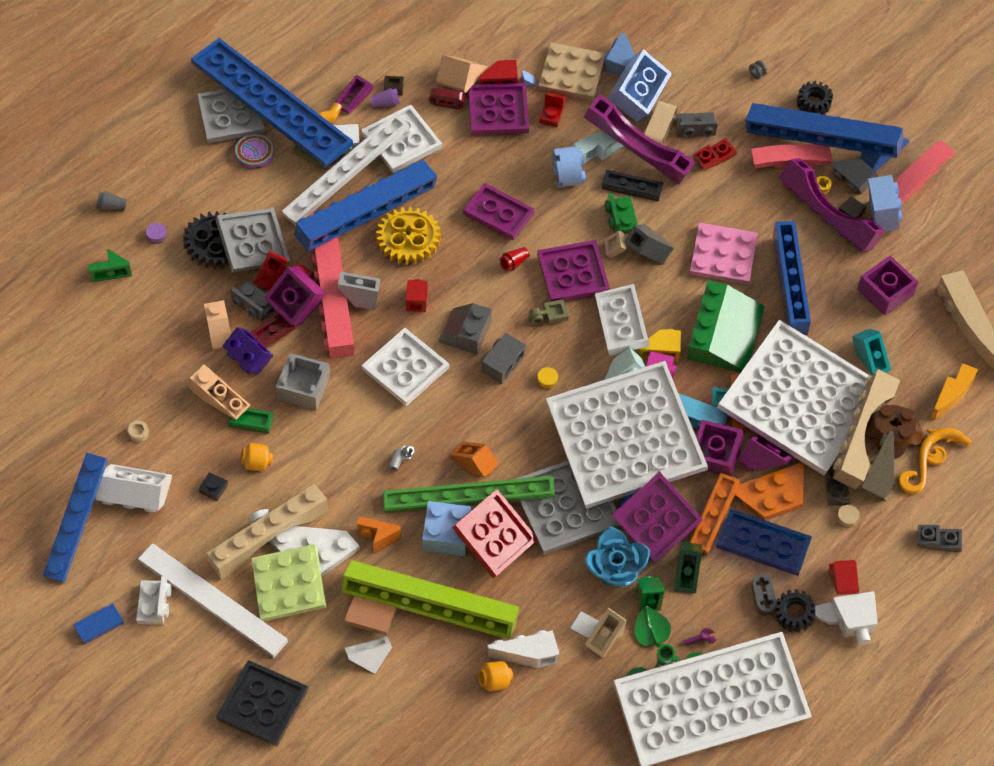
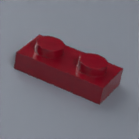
[250,313,296,348]

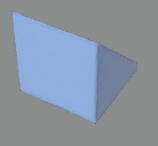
[521,70,536,87]

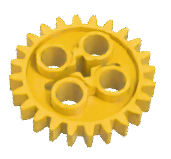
[376,207,441,265]

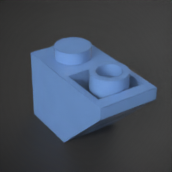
[603,33,635,77]

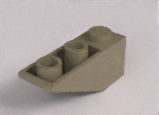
[862,430,895,501]

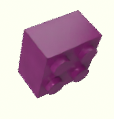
[857,256,918,316]
[264,267,326,325]
[696,419,744,477]

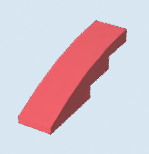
[893,140,955,204]
[751,144,833,170]

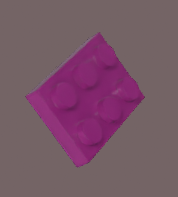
[463,183,534,241]

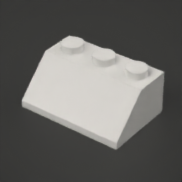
[96,464,172,512]

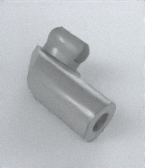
[388,445,415,472]

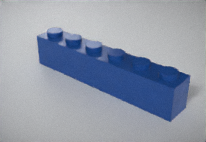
[772,221,811,335]

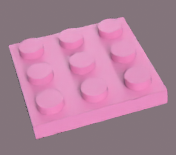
[690,223,758,286]

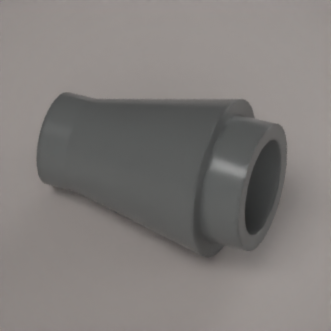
[97,191,127,211]

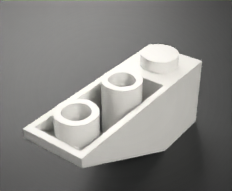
[488,630,560,668]

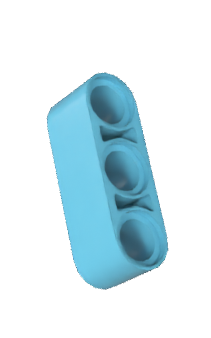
[679,394,728,430]

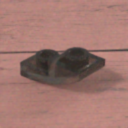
[824,466,851,506]

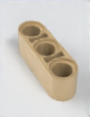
[644,101,678,145]

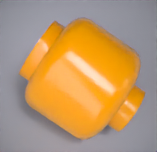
[240,443,273,472]
[478,661,513,692]

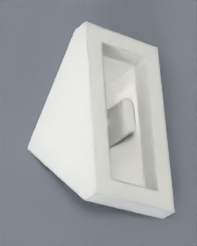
[344,637,392,674]

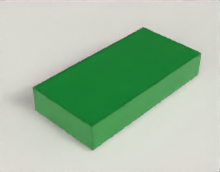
[228,408,274,434]

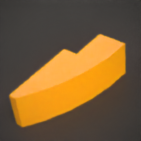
[931,363,978,420]

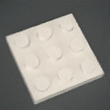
[362,105,442,173]
[362,328,449,407]

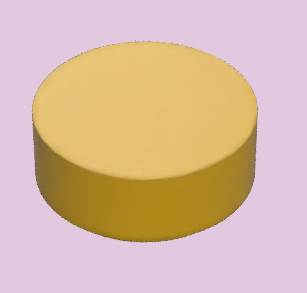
[537,367,558,389]

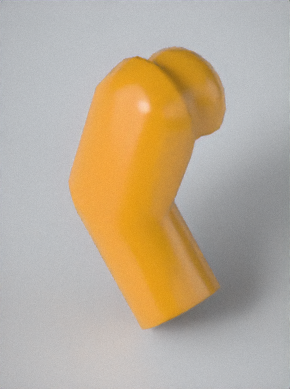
[318,102,342,123]

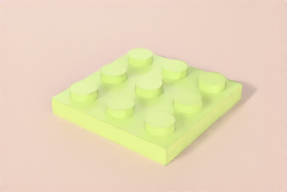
[252,544,326,622]

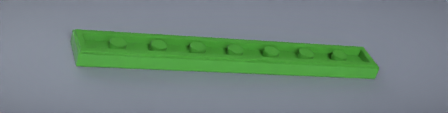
[383,476,555,513]

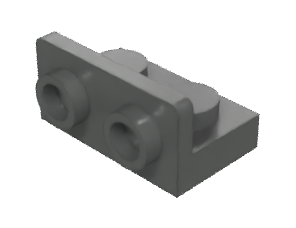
[675,112,718,137]
[230,280,275,322]

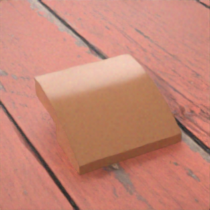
[344,596,398,636]

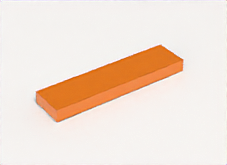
[689,473,740,556]

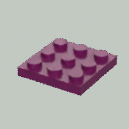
[469,83,529,135]
[537,240,610,302]
[611,471,703,563]

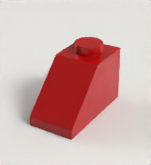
[479,60,518,84]

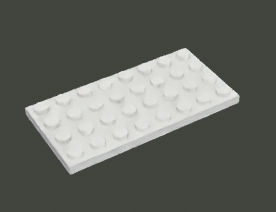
[613,632,812,766]

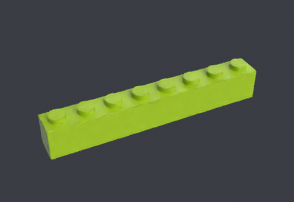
[341,560,519,639]

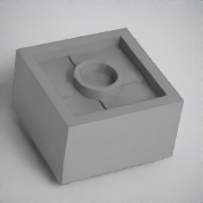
[276,353,330,410]

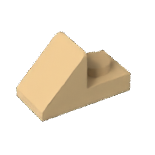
[585,608,627,657]

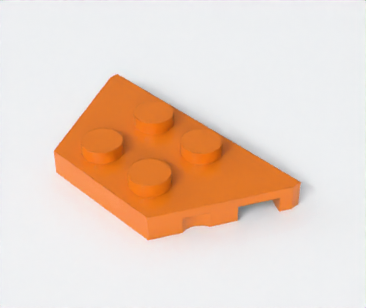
[735,462,804,521]

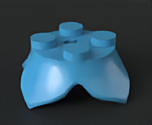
[585,526,650,587]

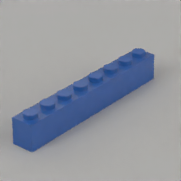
[745,103,904,158]
[294,160,437,252]

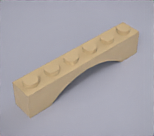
[833,369,900,489]
[207,484,328,580]

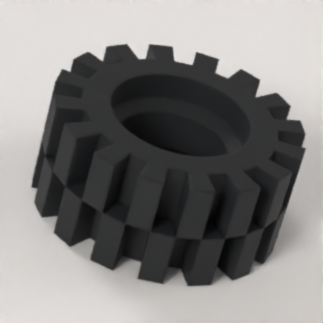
[797,81,833,115]
[775,589,816,633]

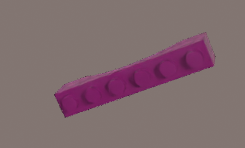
[584,94,695,185]
[779,158,885,252]

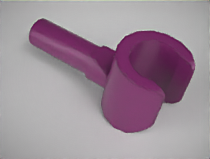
[684,628,716,645]

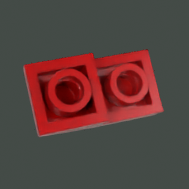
[693,137,737,170]

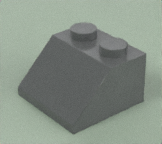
[439,303,492,354]

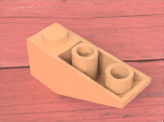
[188,365,250,420]

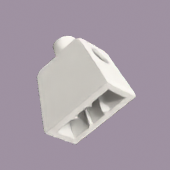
[832,591,878,646]

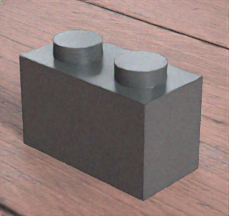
[481,333,526,384]

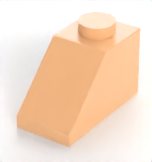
[204,300,231,351]

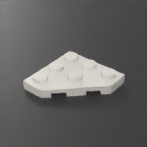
[269,526,360,577]

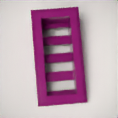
[335,74,374,114]

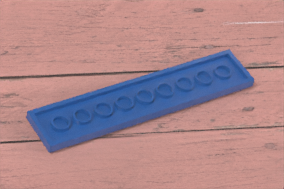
[191,38,353,167]

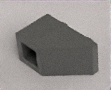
[830,159,878,194]
[624,224,675,264]

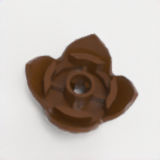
[865,405,924,460]

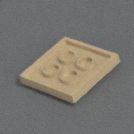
[538,42,606,101]

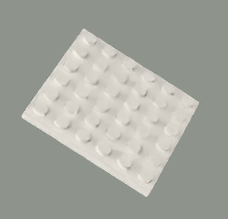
[717,320,868,476]
[546,361,708,509]

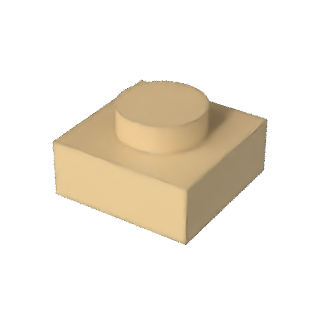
[604,231,626,258]

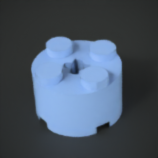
[552,146,586,188]

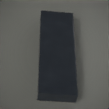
[602,170,664,202]

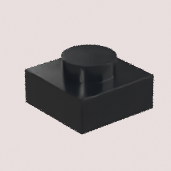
[198,472,228,501]

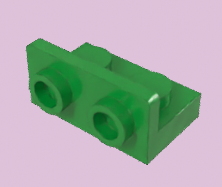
[604,193,638,234]

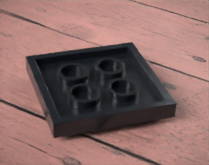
[216,660,308,747]

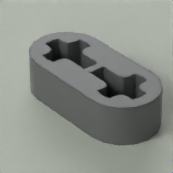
[752,574,776,616]

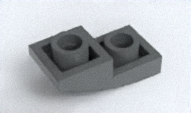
[917,525,962,552]

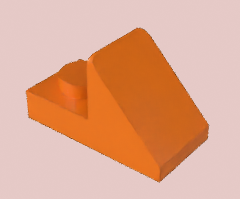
[357,516,401,553]

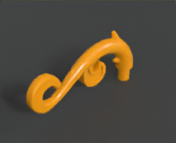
[898,428,972,494]

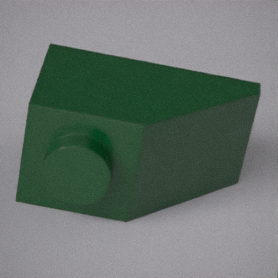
[674,541,702,593]

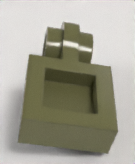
[528,300,569,325]

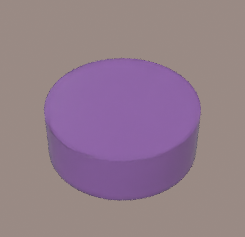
[146,223,167,243]

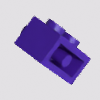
[223,327,274,374]

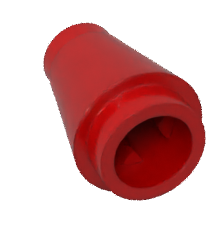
[499,247,530,271]

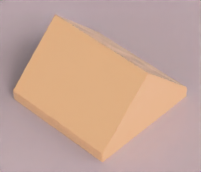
[436,55,488,93]

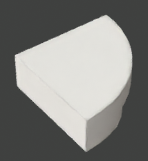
[815,602,839,625]

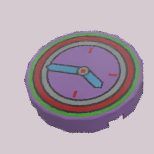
[235,134,274,169]

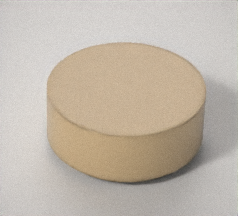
[127,421,149,442]
[837,505,860,527]

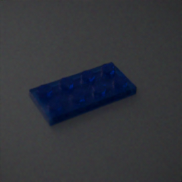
[716,508,812,576]

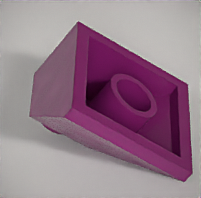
[738,435,795,471]

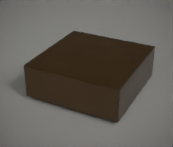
[384,76,404,96]
[839,196,867,218]

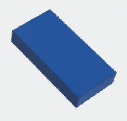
[73,603,124,645]

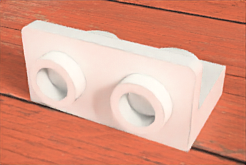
[136,576,171,625]

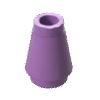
[371,88,400,108]

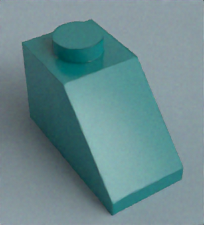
[852,329,891,375]

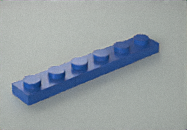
[42,452,108,583]

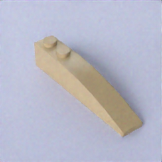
[937,270,994,370]

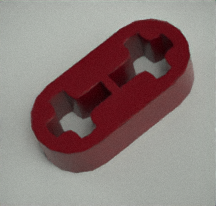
[429,88,466,109]

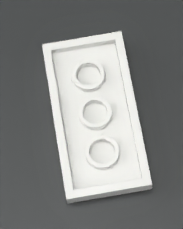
[595,284,650,356]

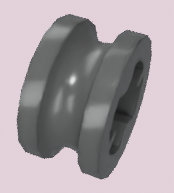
[749,60,767,79]

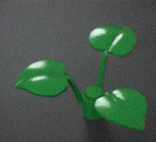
[625,606,703,677]

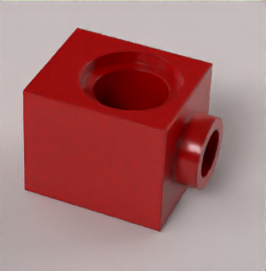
[406,279,428,312]

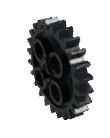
[183,211,230,269]

